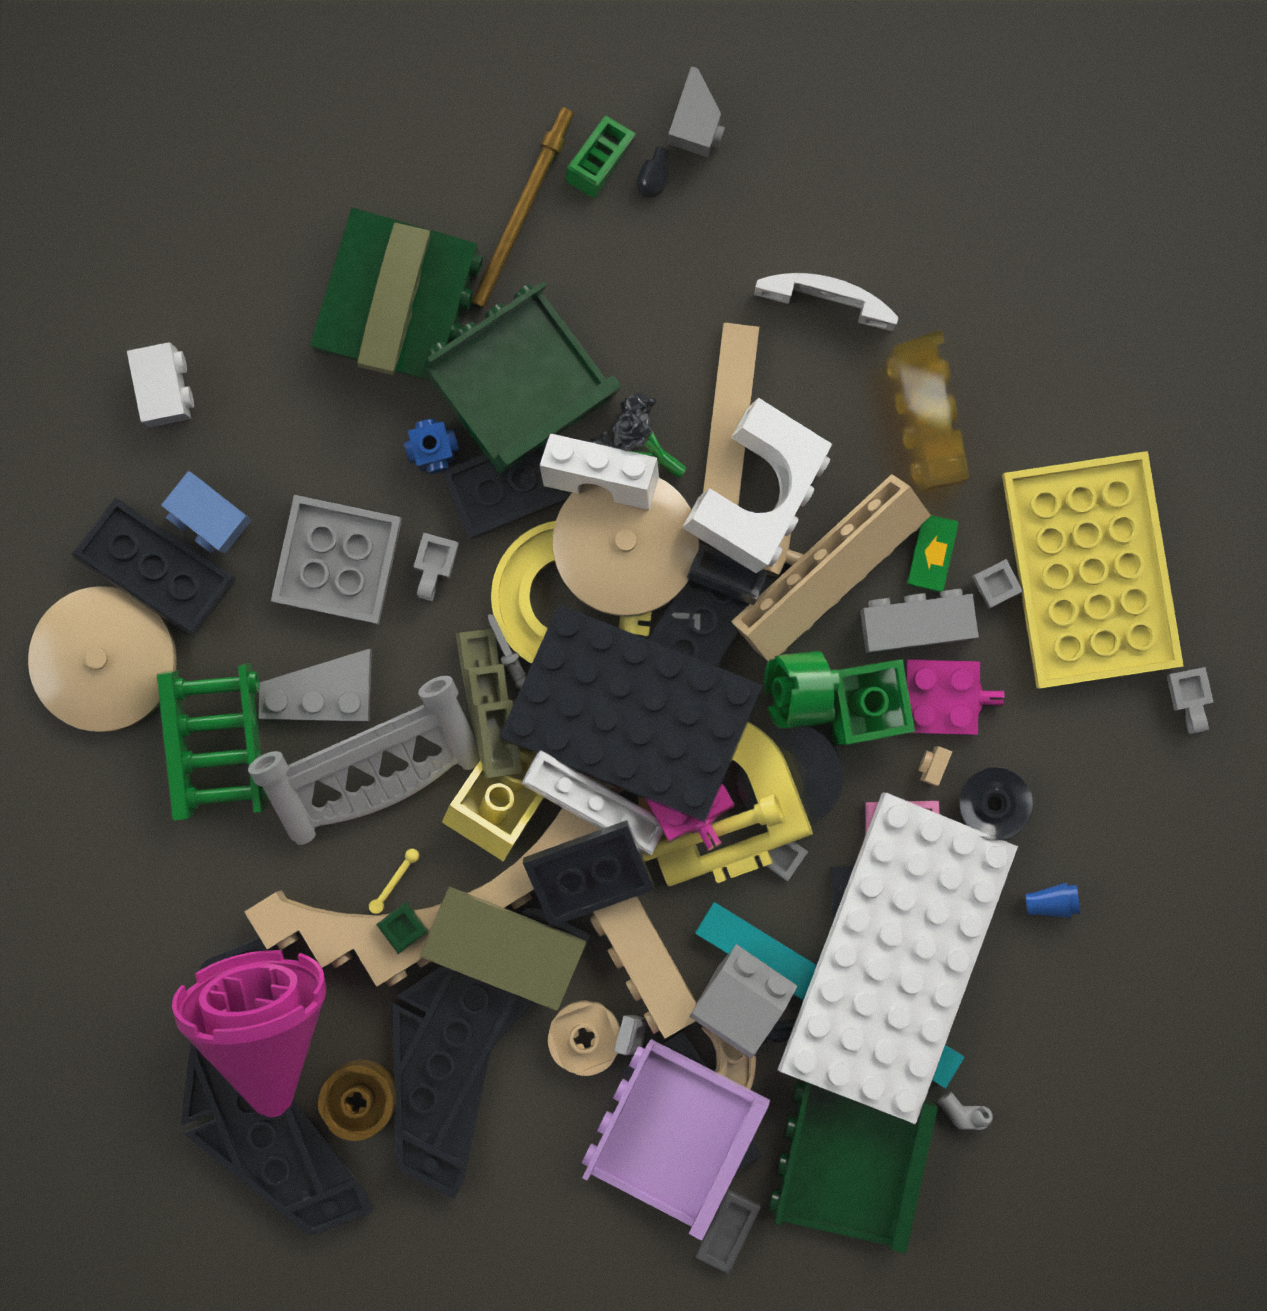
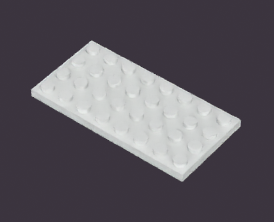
[777,793,1018,1124]

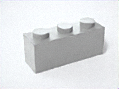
[860,589,979,654]

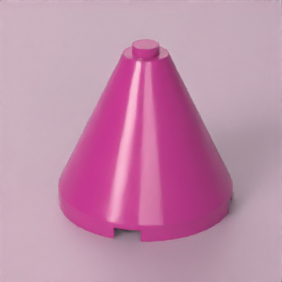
[172,950,326,1117]

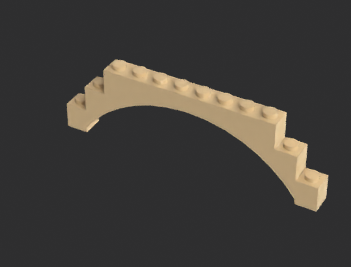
[244,772,623,987]

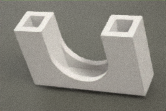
[682,398,832,573]

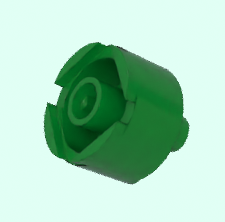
[764,651,840,729]

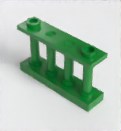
[157,663,270,821]

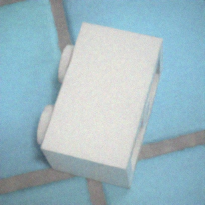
[127,342,194,427]

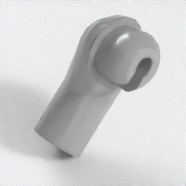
[937,1091,993,1130]

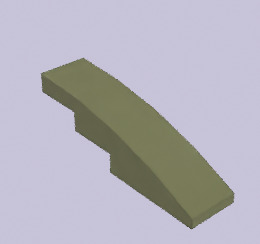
[357,222,430,375]
[456,629,522,778]

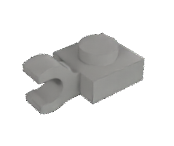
[413,533,459,601]
[1167,667,1214,734]

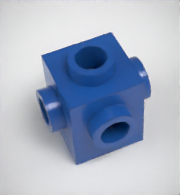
[404,419,459,474]

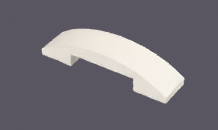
[754,273,898,331]

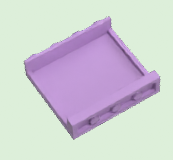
[582,1039,770,1241]

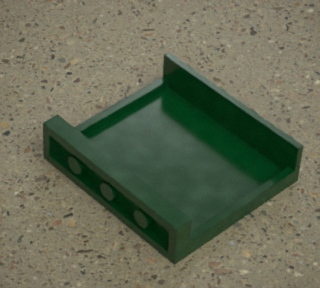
[310,207,483,387]
[422,281,622,475]
[768,1080,938,1254]

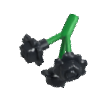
[590,392,686,478]

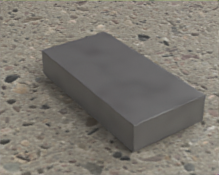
[695,1189,761,1274]

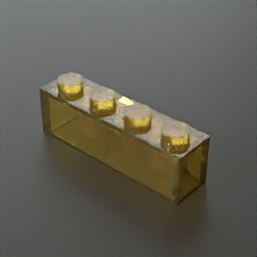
[887,330,969,492]

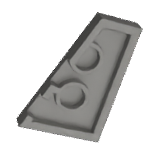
[259,649,372,722]

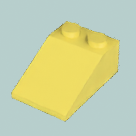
[442,747,544,861]

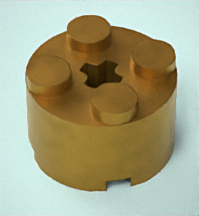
[318,1060,396,1141]

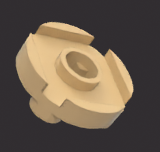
[548,1000,620,1076]

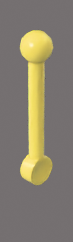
[369,849,419,914]

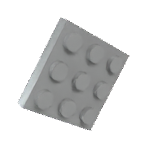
[271,495,402,625]

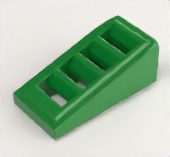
[565,115,636,198]

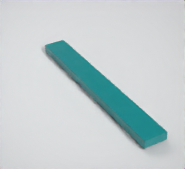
[695,902,964,1089]

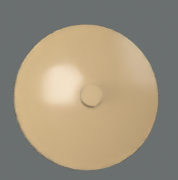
[553,478,699,616]
[28,586,177,732]

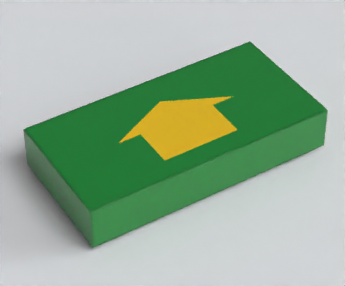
[906,515,959,592]

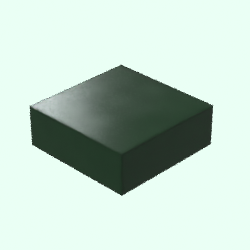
[376,901,429,954]

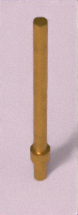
[471,107,574,308]

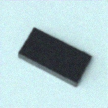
[687,544,768,605]

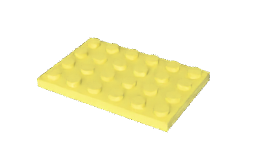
[1002,451,1184,689]

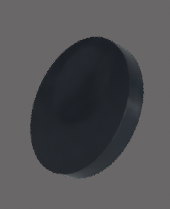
[736,724,844,825]

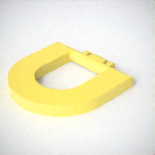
[491,521,652,664]
[638,722,813,887]

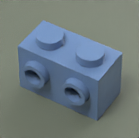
[161,471,252,554]

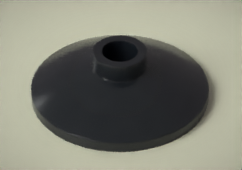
[959,767,1033,840]

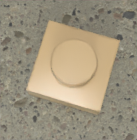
[918,746,952,786]

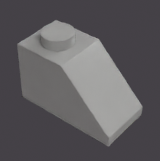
[668,66,725,158]

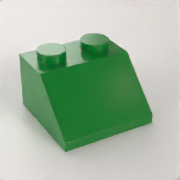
[828,659,915,745]

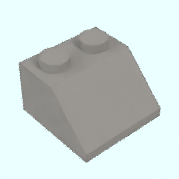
[689,944,797,1058]

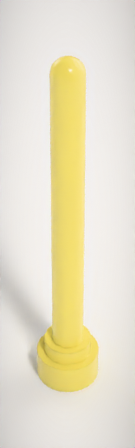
[641,794,785,862]

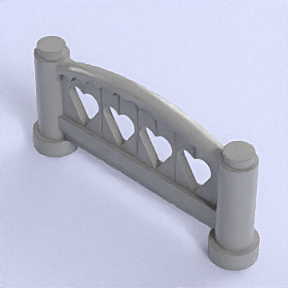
[248,676,480,845]

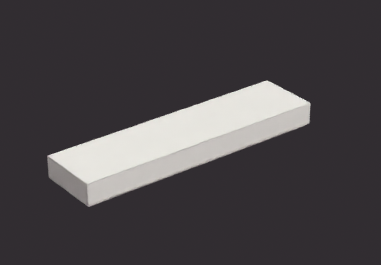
[521,751,663,856]

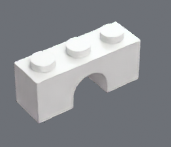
[540,434,659,510]

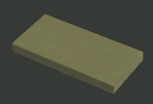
[420,886,586,1011]

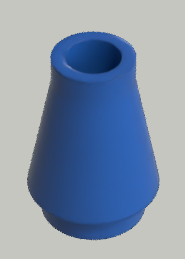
[1025,882,1080,919]

